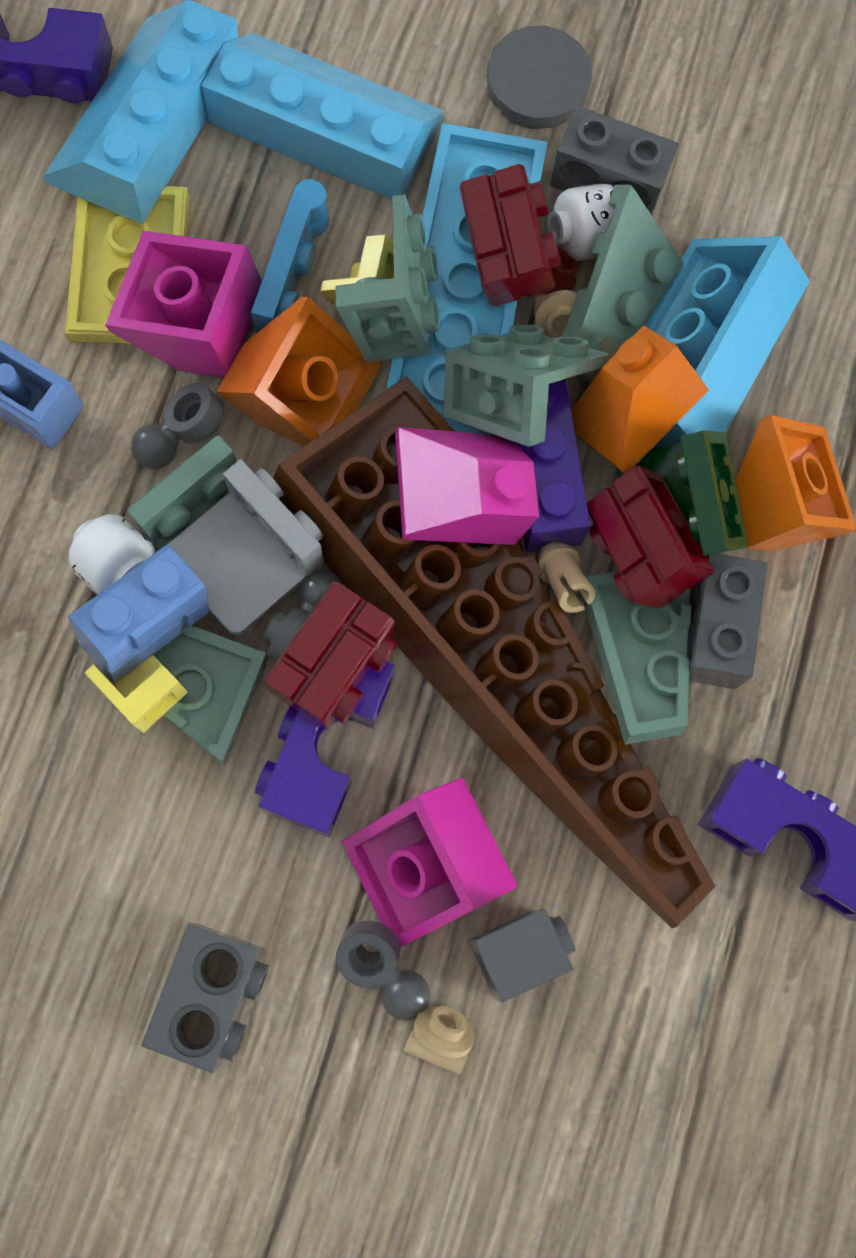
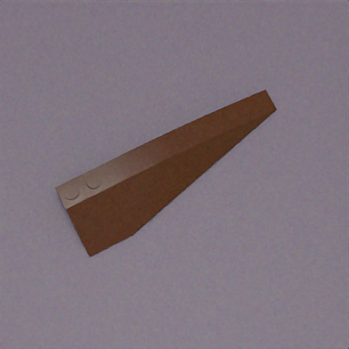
[273,376,715,928]

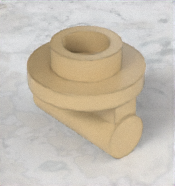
[533,290,577,338]
[403,1006,475,1076]

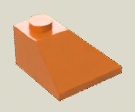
[216,297,382,446]
[571,325,709,474]
[735,415,856,551]

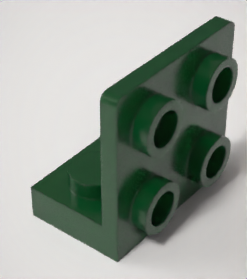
[616,430,749,556]

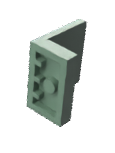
[336,194,439,362]
[444,324,608,447]
[127,435,237,551]

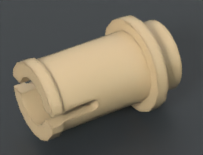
[537,542,595,613]

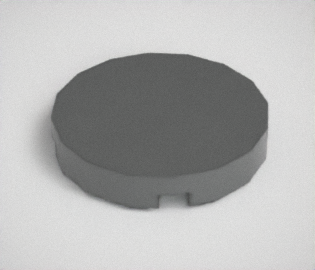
[486,26,592,129]

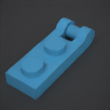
[251,179,329,333]

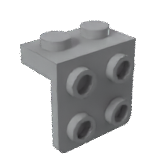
[167,459,324,635]

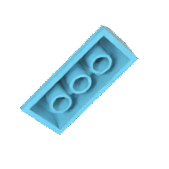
[43,0,238,225]
[201,33,445,199]
[644,236,810,449]

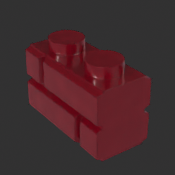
[459,164,562,307]
[587,466,714,609]
[262,581,398,730]

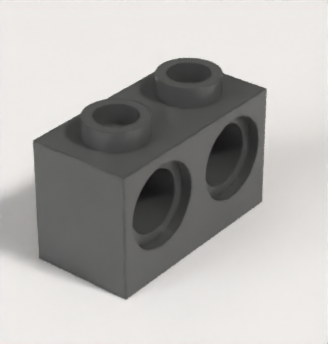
[550,105,680,215]
[687,554,768,689]
[468,908,576,1003]
[141,923,269,1073]

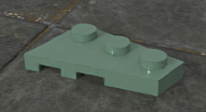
[563,185,683,389]
[581,571,691,745]
[80,626,268,765]

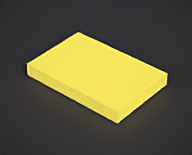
[65,186,190,344]

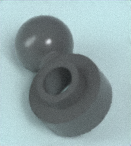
[131,383,224,469]
[263,569,344,662]
[336,921,430,1021]

